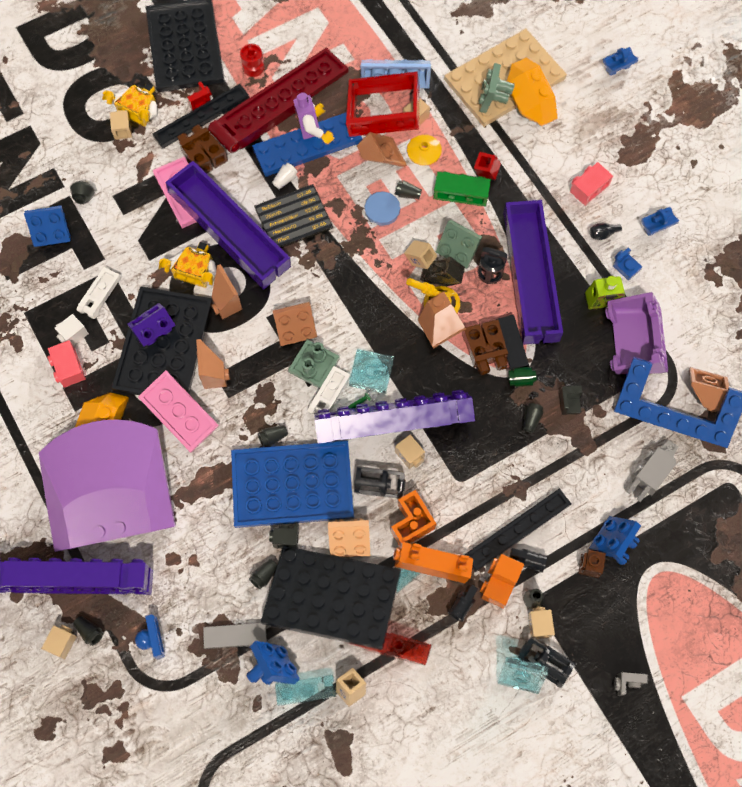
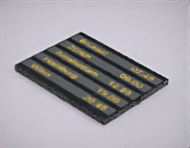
[254,184,334,248]

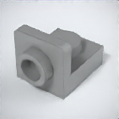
[614,672,647,696]

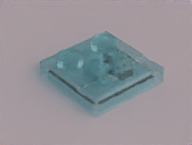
[349,349,394,394]
[497,657,548,694]

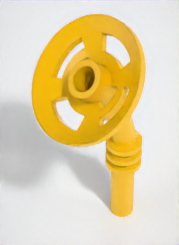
[406,278,460,313]

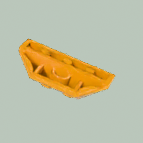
[507,58,558,126]
[75,392,129,427]

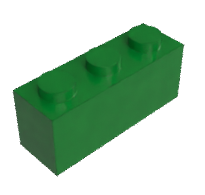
[433,172,491,207]

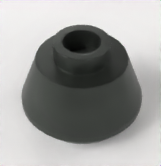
[70,181,95,204]

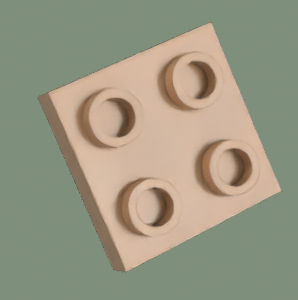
[328,518,370,557]

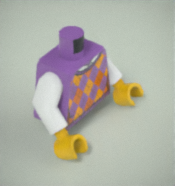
[293,93,335,144]

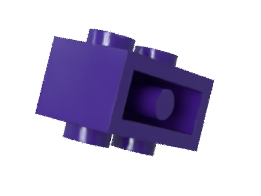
[127,303,175,346]

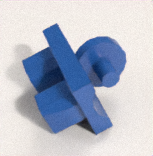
[602,47,639,76]
[641,207,679,236]

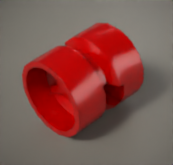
[240,44,264,77]

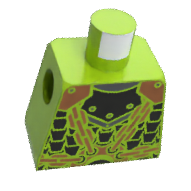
[585,276,625,310]

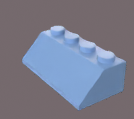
[361,59,431,88]

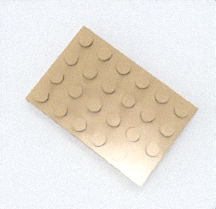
[444,29,567,127]

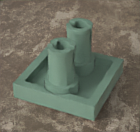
[478,63,515,113]
[436,219,482,269]
[288,339,340,389]

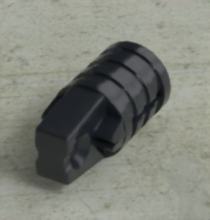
[509,548,547,573]
[447,584,478,622]

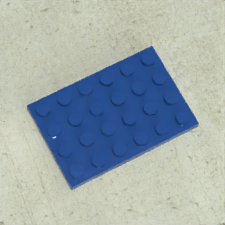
[231,441,354,528]

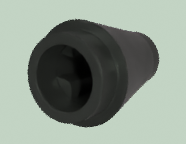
[395,180,422,200]
[523,403,544,433]
[258,425,288,447]
[249,559,277,589]
[523,589,544,609]
[73,616,103,646]

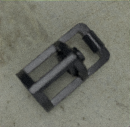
[478,247,507,284]
[354,466,406,499]
[518,637,576,688]

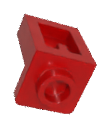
[187,82,211,111]

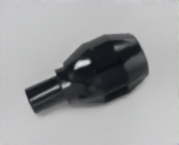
[590,222,622,240]

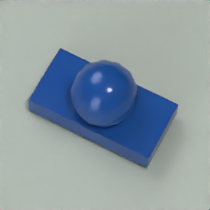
[135,614,165,660]

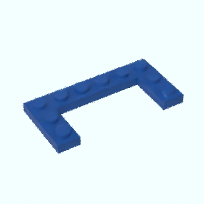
[614,357,742,448]

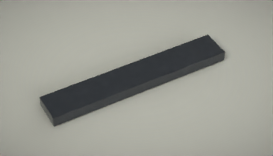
[152,84,250,149]
[464,488,571,573]

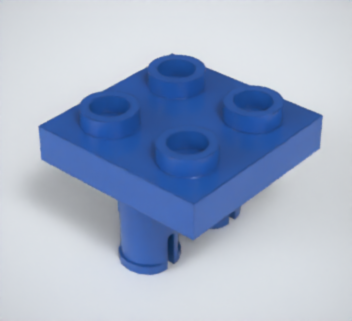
[24,205,71,247]
[589,516,641,565]
[246,641,300,685]

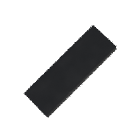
[496,314,529,370]

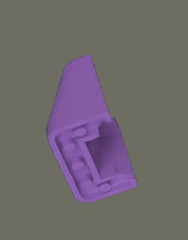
[605,292,668,374]

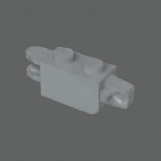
[627,440,678,502]

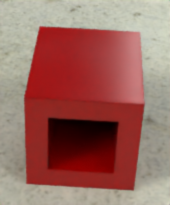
[474,152,501,180]

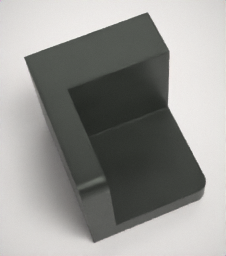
[559,386,582,415]

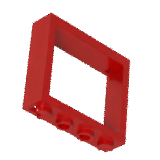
[346,72,420,137]

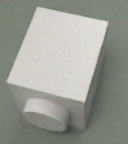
[55,314,89,346]

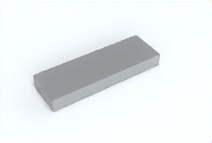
[203,623,267,649]

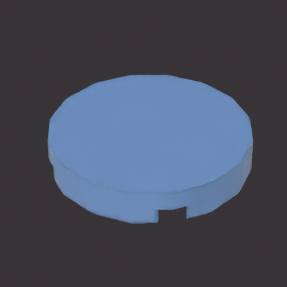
[365,192,400,226]

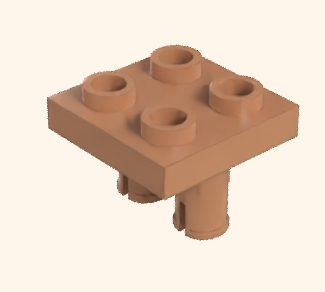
[272,302,317,346]

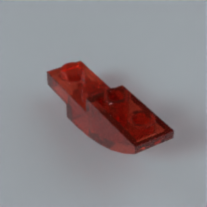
[344,633,431,666]

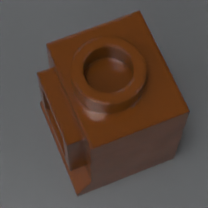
[578,550,606,578]

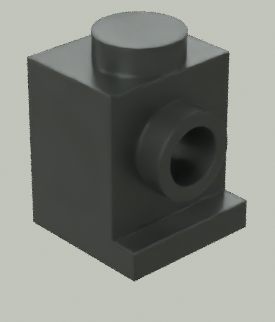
[269,525,299,549]

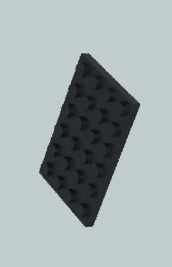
[145,0,225,93]
[111,286,213,395]
[261,546,401,650]

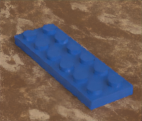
[252,112,363,177]

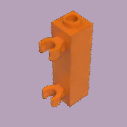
[393,542,473,583]

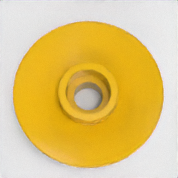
[407,135,442,166]

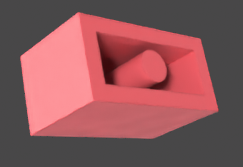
[570,162,613,205]
[47,340,86,388]

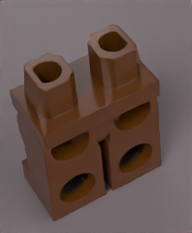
[177,125,228,174]
[462,319,508,375]

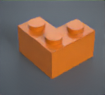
[391,490,437,546]
[480,554,524,609]

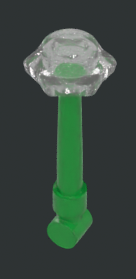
[348,386,379,409]

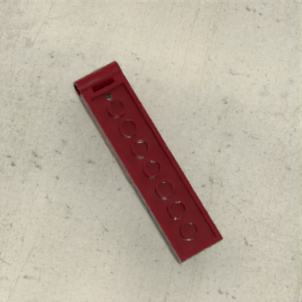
[208,47,349,153]

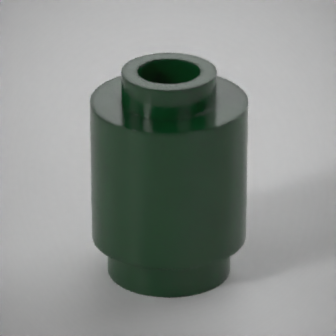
[508,367,537,387]

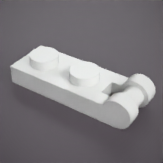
[77,267,121,319]
[307,366,351,415]

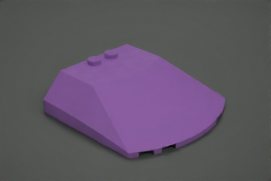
[39,420,176,552]

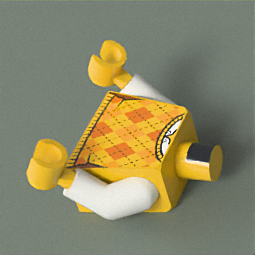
[102,83,157,127]
[158,242,216,288]

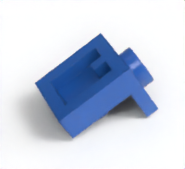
[613,247,643,281]

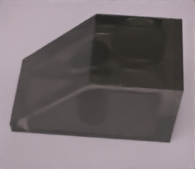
[420,257,465,286]

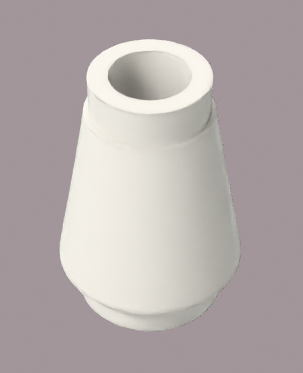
[272,163,298,190]

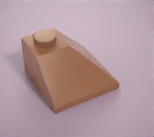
[357,132,407,167]
[211,264,242,320]
[418,291,466,348]
[196,339,230,389]
[689,367,730,412]

